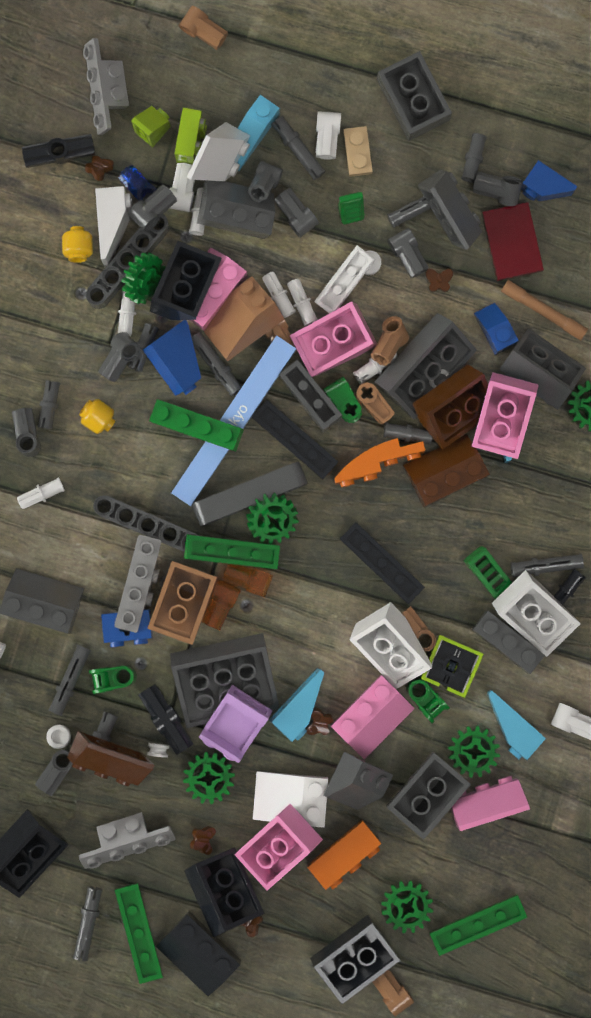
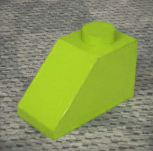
[131,106,171,148]

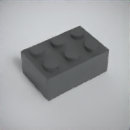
[377,51,452,141]

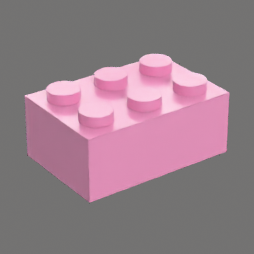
[235,804,323,890]

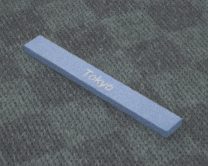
[171,335,297,506]

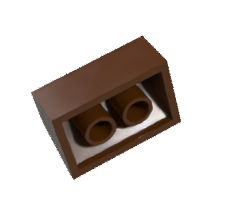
[412,365,488,449]
[403,434,490,508]
[67,731,155,786]

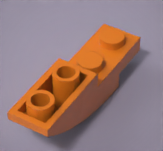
[334,438,425,488]

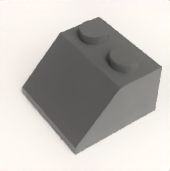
[323,752,393,810]

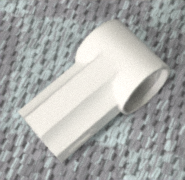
[316,111,341,160]
[169,163,195,212]
[550,703,591,740]

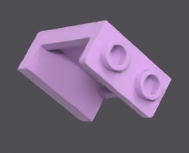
[199,685,272,763]

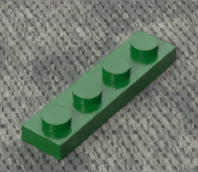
[149,399,244,452]
[184,534,280,569]
[115,883,163,984]
[429,894,528,956]

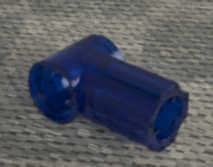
[118,165,157,201]

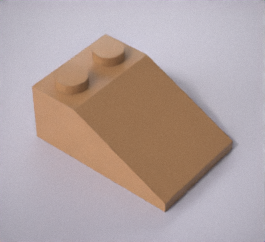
[204,276,285,361]
[147,561,219,645]

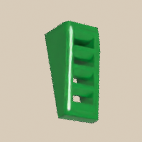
[338,192,364,225]
[463,546,512,599]

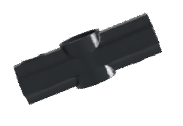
[22,134,95,168]
[138,684,194,755]

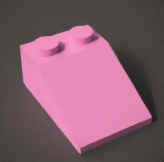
[290,302,377,377]
[472,372,539,459]

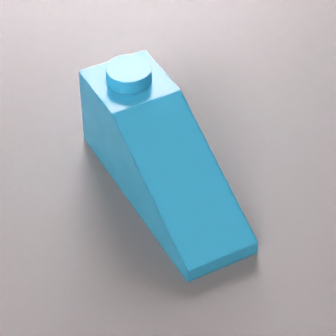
[238,95,280,171]
[269,668,324,742]
[487,690,546,760]

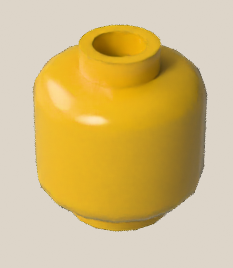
[62,226,93,263]
[79,399,116,434]

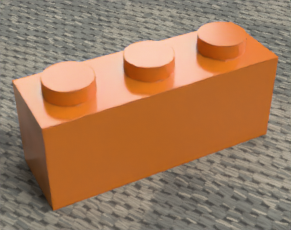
[307,819,381,890]

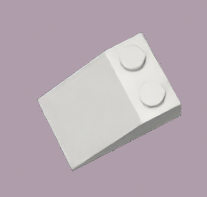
[187,122,250,181]
[95,186,133,268]
[492,570,580,657]
[350,602,432,689]
[253,771,328,827]

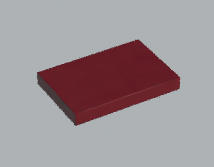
[482,202,544,281]

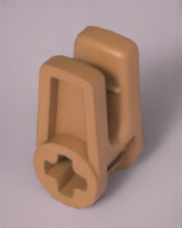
[355,382,394,425]

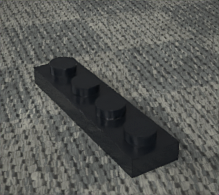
[252,400,338,480]
[339,522,425,605]

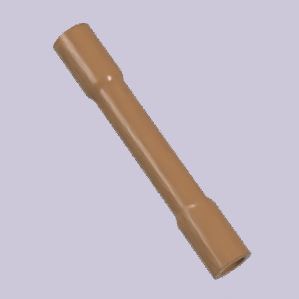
[501,280,588,341]

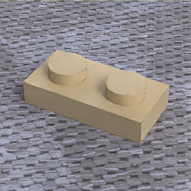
[343,126,373,177]

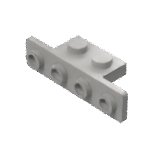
[83,38,129,135]
[115,535,161,633]
[79,812,176,869]

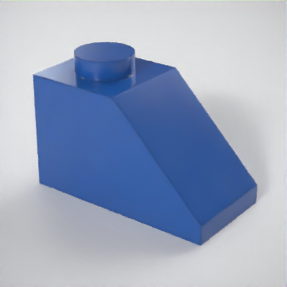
[521,160,577,202]
[474,303,519,355]

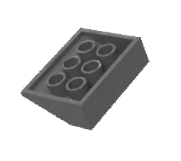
[170,633,280,728]

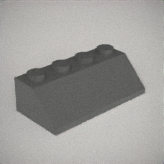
[374,313,477,419]

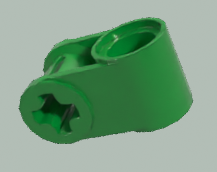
[323,377,362,423]
[89,665,137,694]
[407,679,450,724]

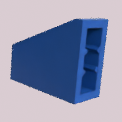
[143,320,201,396]

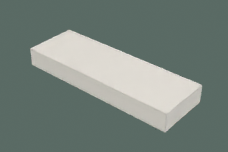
[314,245,376,314]

